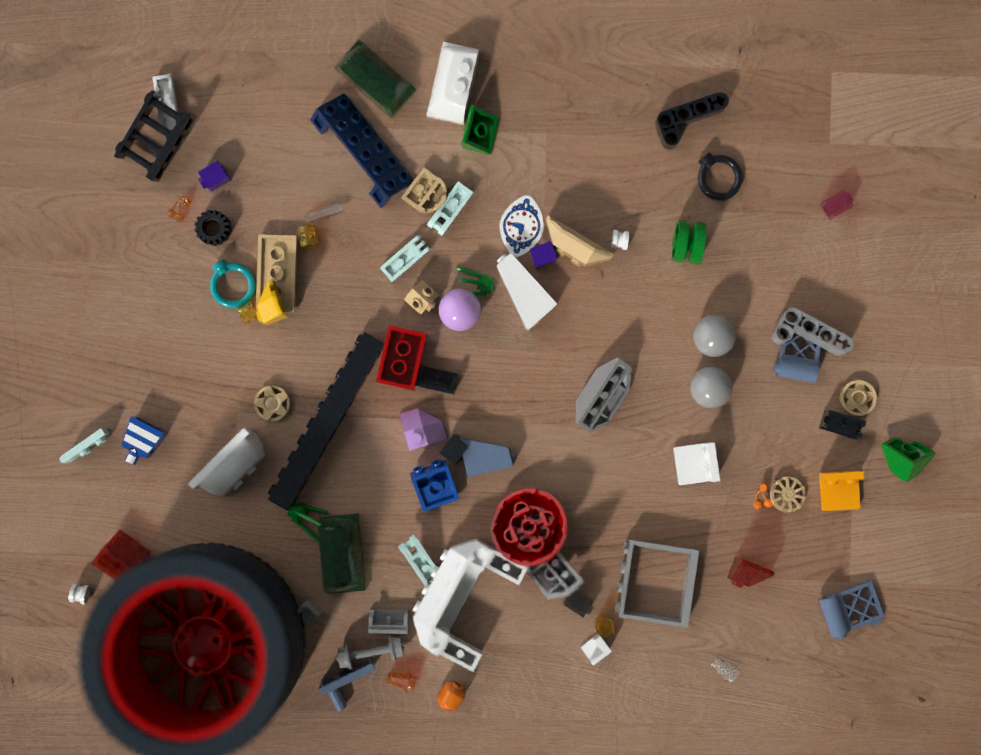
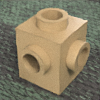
[404,280,439,315]

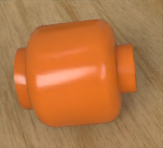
[437,681,466,711]

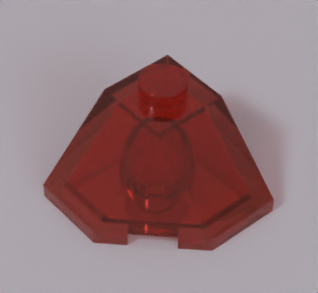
[727,556,775,588]

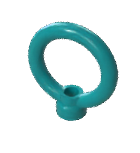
[210,259,256,308]

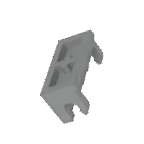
[368,609,409,634]

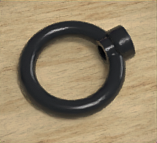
[698,152,743,201]

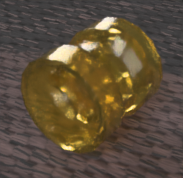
[297,224,319,248]
[594,615,615,637]

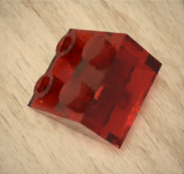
[91,530,151,580]

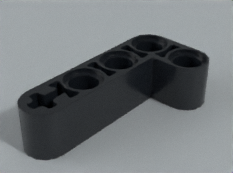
[655,92,729,150]

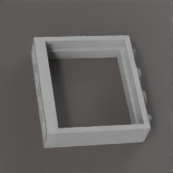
[615,538,699,628]

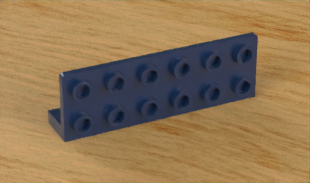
[310,94,414,208]

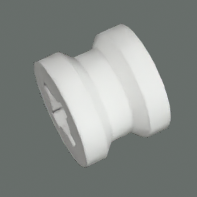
[611,230,629,250]
[69,583,91,605]

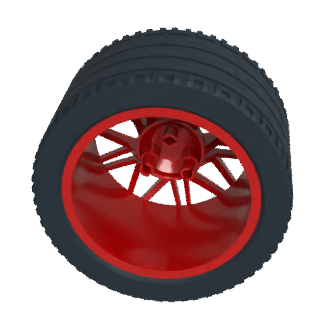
[78,543,306,755]

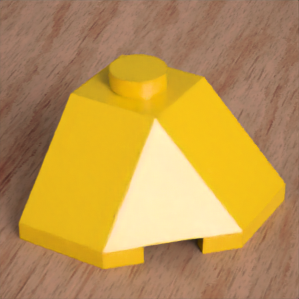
[256,279,288,325]

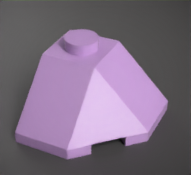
[400,408,447,451]

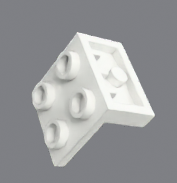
[673,442,720,485]

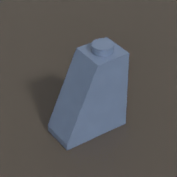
[460,439,515,477]

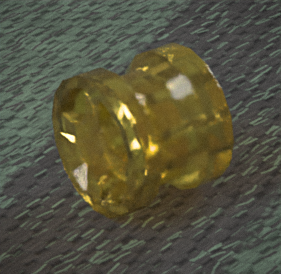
[237,301,258,325]

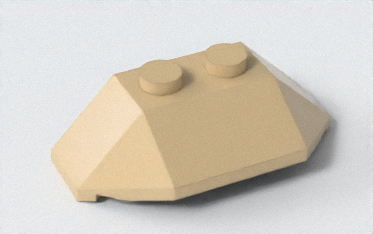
[546,215,614,267]

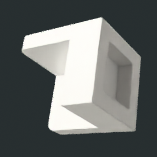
[581,633,612,665]

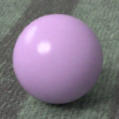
[439,289,481,331]

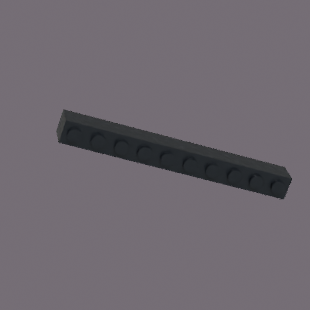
[268,332,385,511]

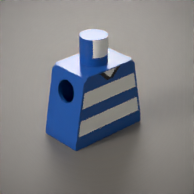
[122,416,168,465]

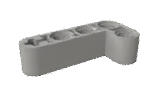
[771,308,854,356]

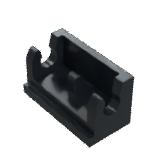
[415,366,458,395]
[819,410,867,440]

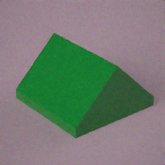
[462,105,500,154]

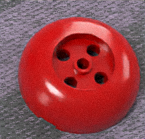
[491,488,568,566]

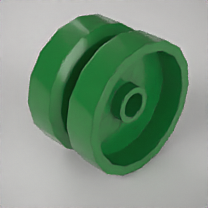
[672,219,706,265]

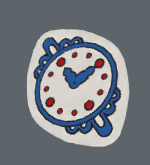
[500,195,544,257]

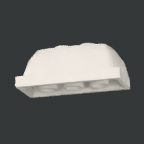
[427,42,480,125]
[188,428,265,497]

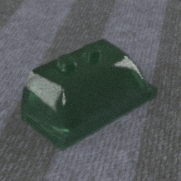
[334,39,416,119]
[318,513,366,594]

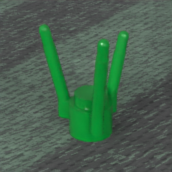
[456,266,494,296]
[287,502,329,544]

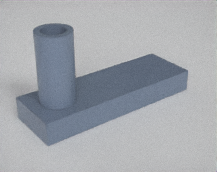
[319,657,375,711]

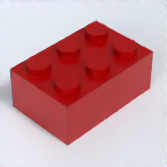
[376,325,428,391]

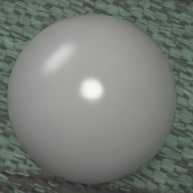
[693,315,736,357]
[690,366,733,409]

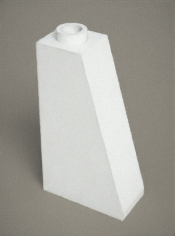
[496,253,557,331]

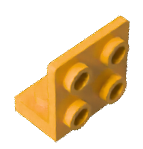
[819,471,864,511]

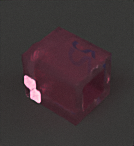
[820,189,854,220]

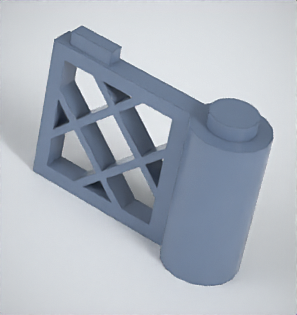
[773,321,822,383]
[818,580,884,639]

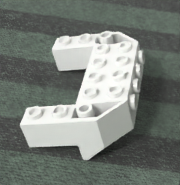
[413,538,528,672]

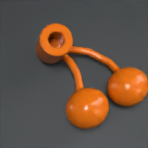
[753,482,773,509]

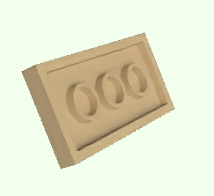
[256,234,298,312]

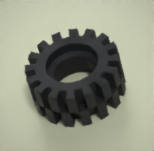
[194,210,232,246]

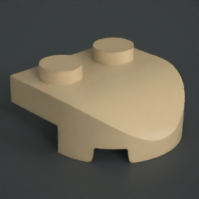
[401,167,447,213]

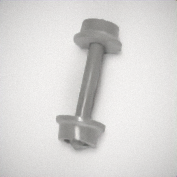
[336,635,406,670]

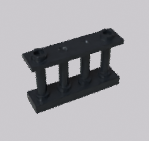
[114,90,196,182]

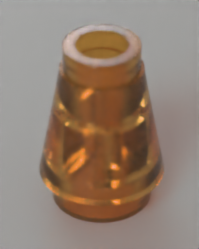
[386,672,416,692]

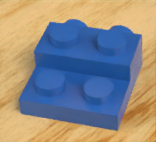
[410,459,460,512]

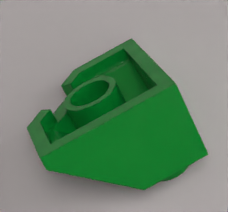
[881,438,936,482]

